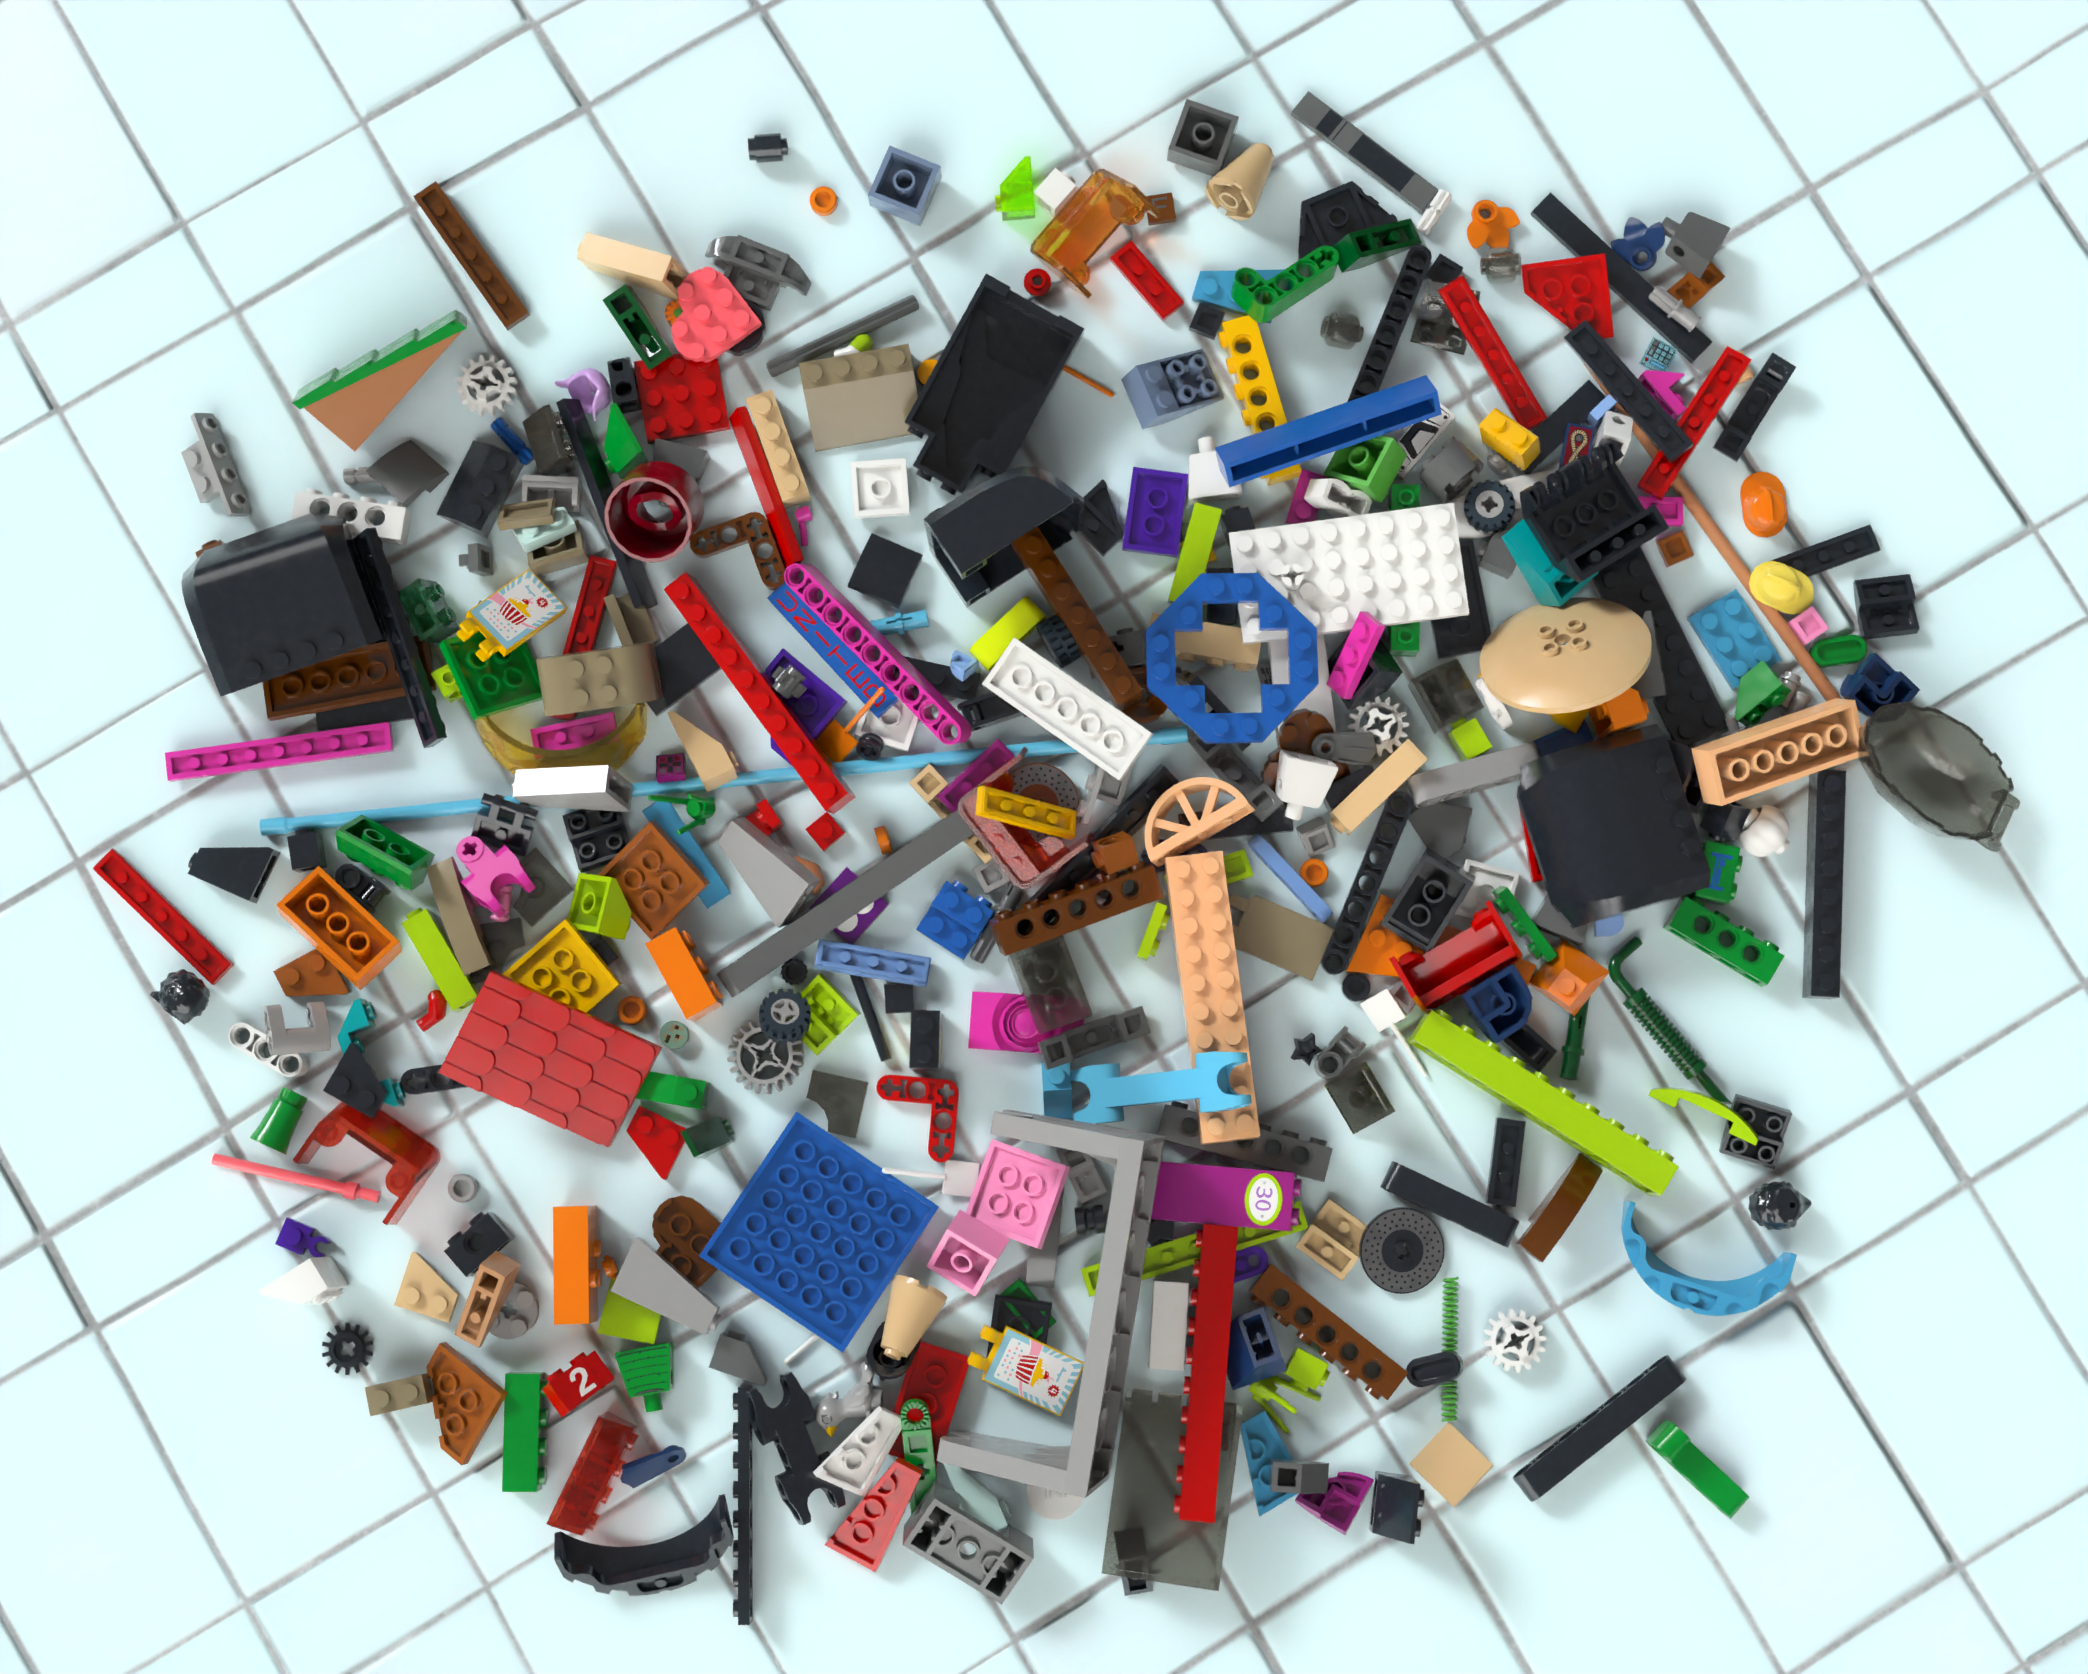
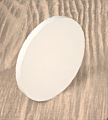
[1026,1484,1083,1520]

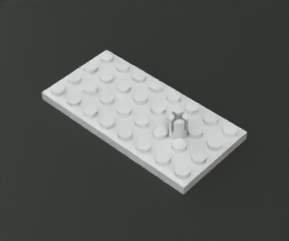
[1229,503,1469,645]

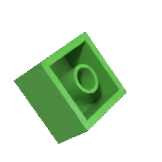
[1324,435,1407,503]

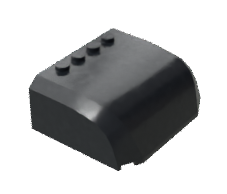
[924,466,1085,608]
[181,513,386,697]
[1517,724,1710,929]

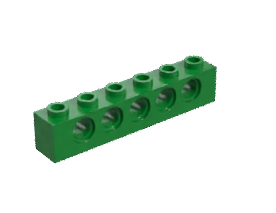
[1387,484,1420,657]

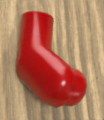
[416,990,447,1032]

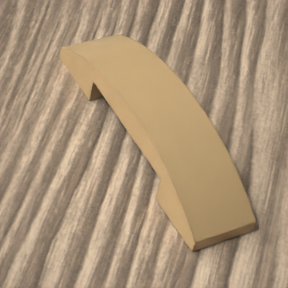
[909,764,1006,864]

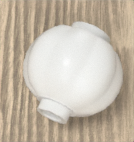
[1738,805,1790,857]

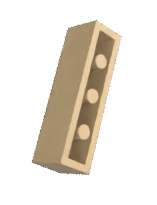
[746,389,812,509]
[1145,613,1261,672]

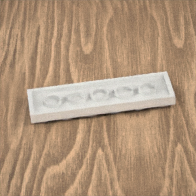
[982,638,1153,781]

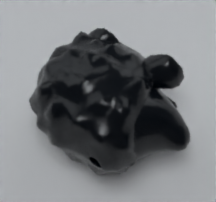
[150,969,210,1025]
[1748,1181,1812,1230]

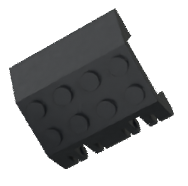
[1520,439,1669,583]

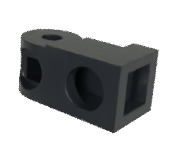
[607,357,642,414]

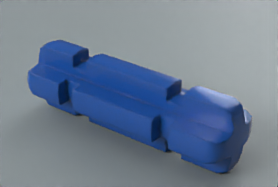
[490,417,535,465]

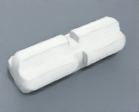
[1416,189,1452,235]

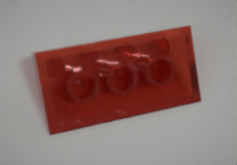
[546,1411,639,1536]

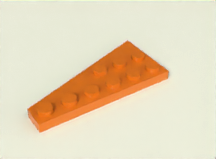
[1345,894,1537,986]

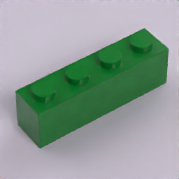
[502,1372,549,1492]

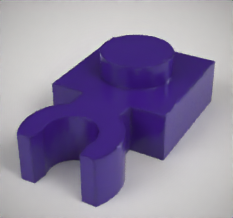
[275,1217,331,1257]

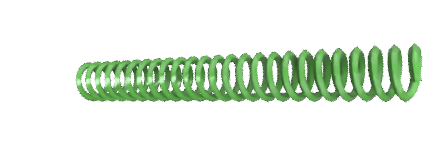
[1440,1276,1459,1422]

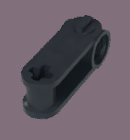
[957,692,1028,732]

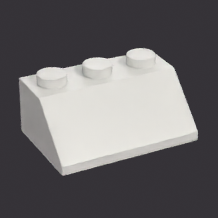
[259,1256,348,1305]

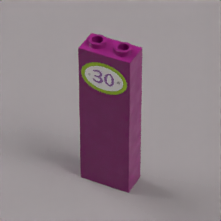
[1151,1162,1302,1231]

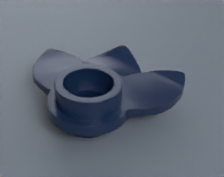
[1611,217,1665,271]

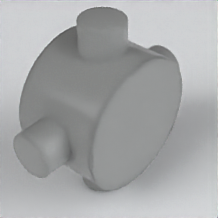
[1487,454,1507,474]

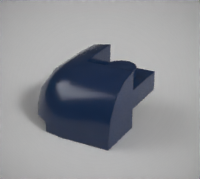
[1840,653,1920,721]
[1461,964,1533,1044]

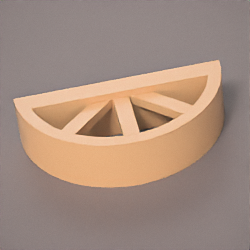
[1145,777,1255,867]

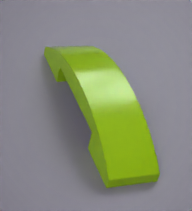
[1648,1087,1759,1146]

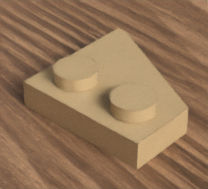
[394,1252,460,1323]

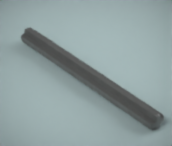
[766,295,919,377]

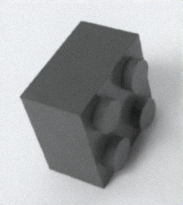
[1167,99,1239,176]

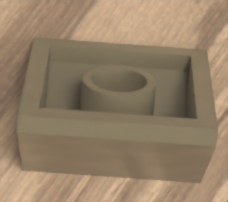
[527,520,589,577]

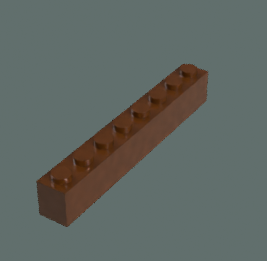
[1011,526,1143,711]

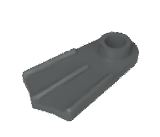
[1311,731,1377,767]

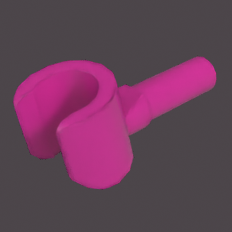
[795,505,813,546]

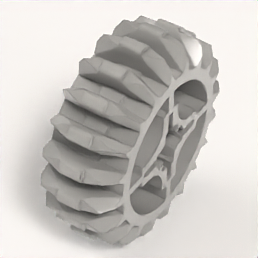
[727,1020,805,1094]

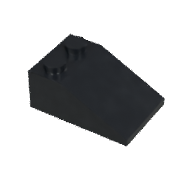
[1380,847,1476,953]

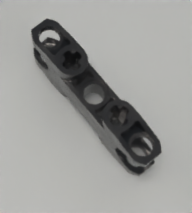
[745,1372,846,1525]

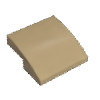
[1296,1198,1367,1281]
[1409,1422,1494,1508]

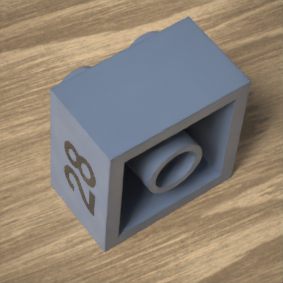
[868,145,942,226]

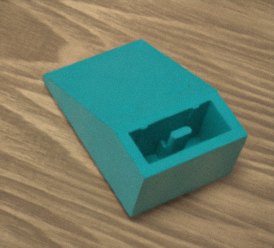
[1501,519,1598,607]

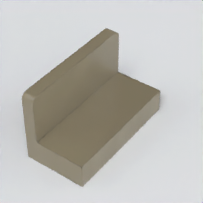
[604,593,658,646]

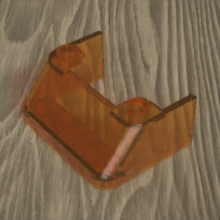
[1030,169,1162,299]

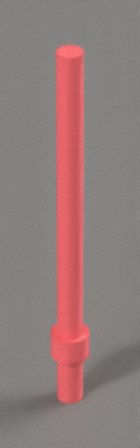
[212,1153,381,1203]

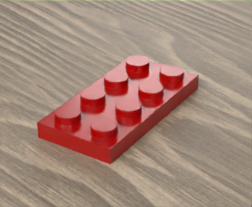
[888,1341,969,1467]

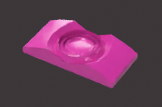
[968,991,1086,1057]

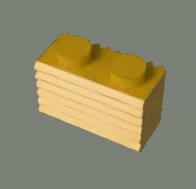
[1479,408,1541,471]

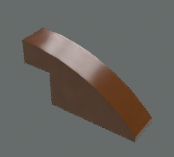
[1516,1153,1603,1262]

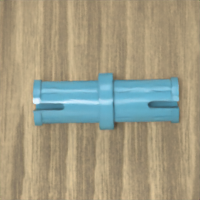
[871,609,929,636]

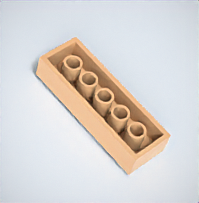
[1691,698,1867,806]

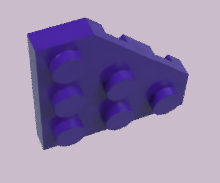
[765,648,848,765]

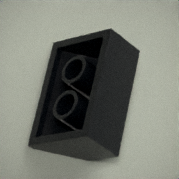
[437,440,524,538]

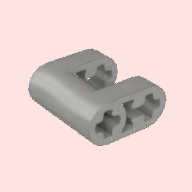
[263,1001,331,1056]

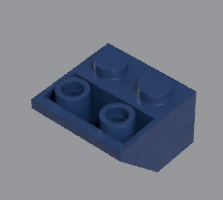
[1227,1307,1287,1390]

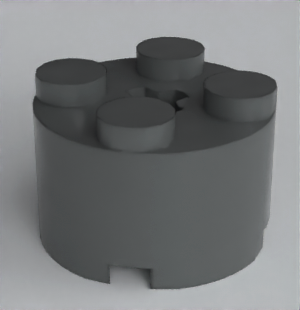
[1419,436,1484,504]

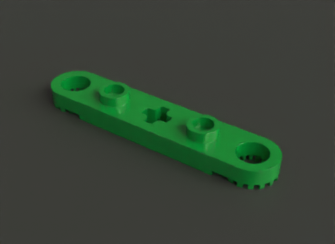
[900,1399,938,1514]

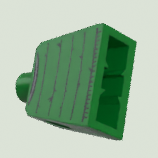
[615,1341,673,1412]

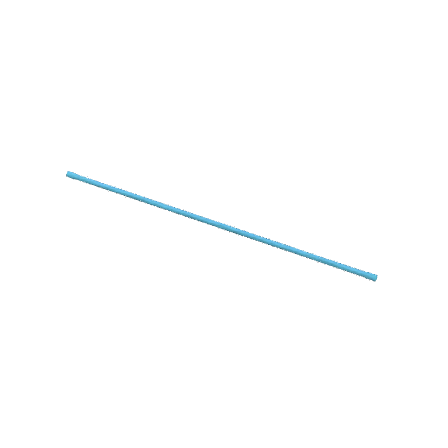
[260,726,1188,836]

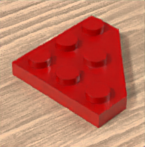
[1521,253,1614,339]

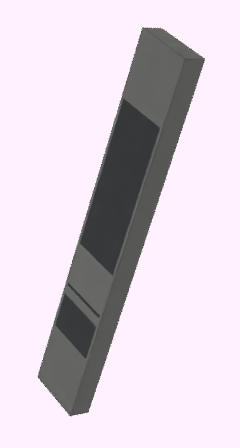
[1291,91,1439,214]

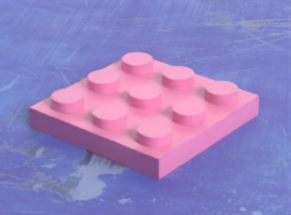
[966,1139,1071,1250]

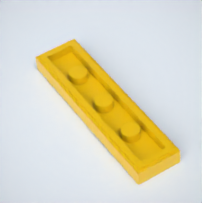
[976,785,1077,840]

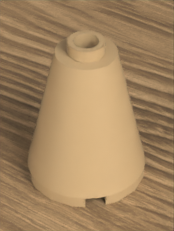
[1205,143,1274,220]
[881,1275,947,1360]

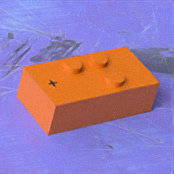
[276,866,402,991]
[553,1205,602,1325]

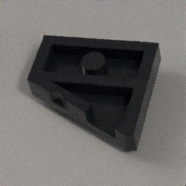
[1079,479,1124,557]

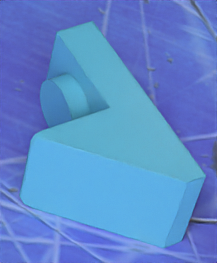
[1041,1062,1073,1119]

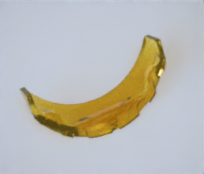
[476,702,647,775]

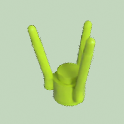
[1248,1375,1321,1434]

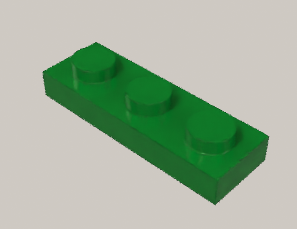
[1492,886,1557,962]

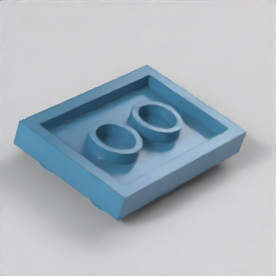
[1687,589,1782,690]

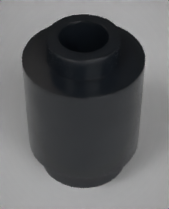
[748,133,788,163]

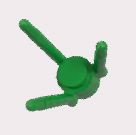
[648,793,716,835]

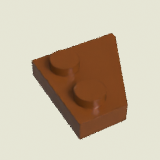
[273,949,351,997]

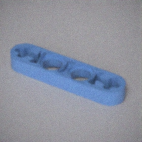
[1247,834,1333,923]

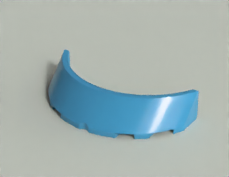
[1621,1201,1797,1316]

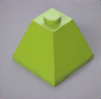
[568,873,632,940]

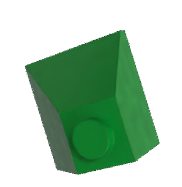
[604,403,649,480]

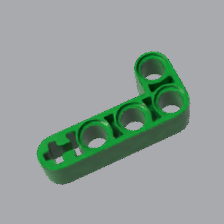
[1231,245,1339,323]
[1646,1419,1750,1519]

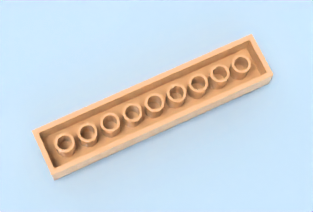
[1164,851,1260,1145]

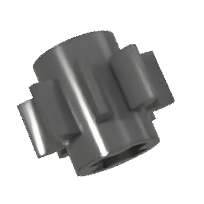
[772,665,807,700]

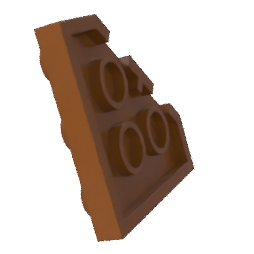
[426,1342,508,1465]

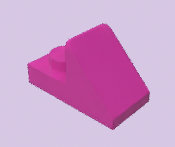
[1638,370,1686,421]

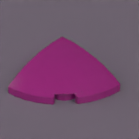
[1295,1472,1374,1535]

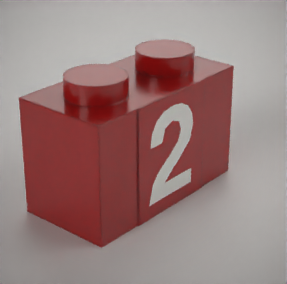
[542,1350,615,1418]

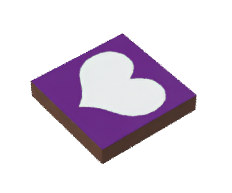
[809,867,889,945]

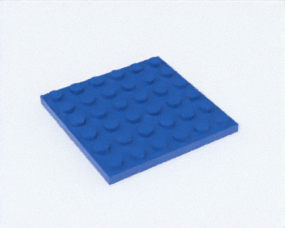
[699,1111,939,1353]

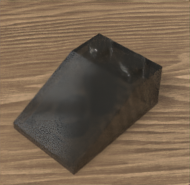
[1007,935,1093,1035]

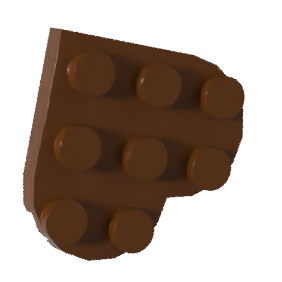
[1261,708,1351,803]
[652,1196,721,1288]

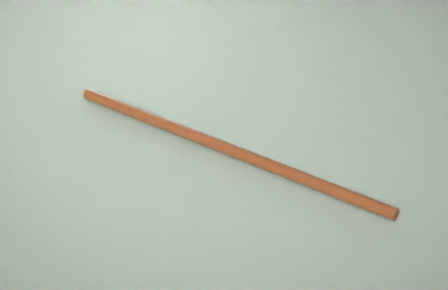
[1584,364,1842,701]

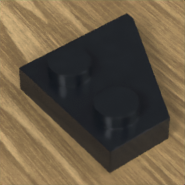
[323,1042,389,1119]

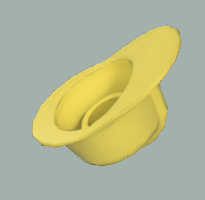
[1749,561,1814,615]

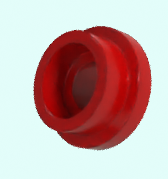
[1024,268,1051,296]

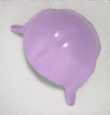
[555,368,611,421]

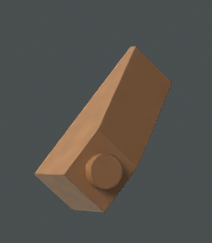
[454,1251,521,1348]

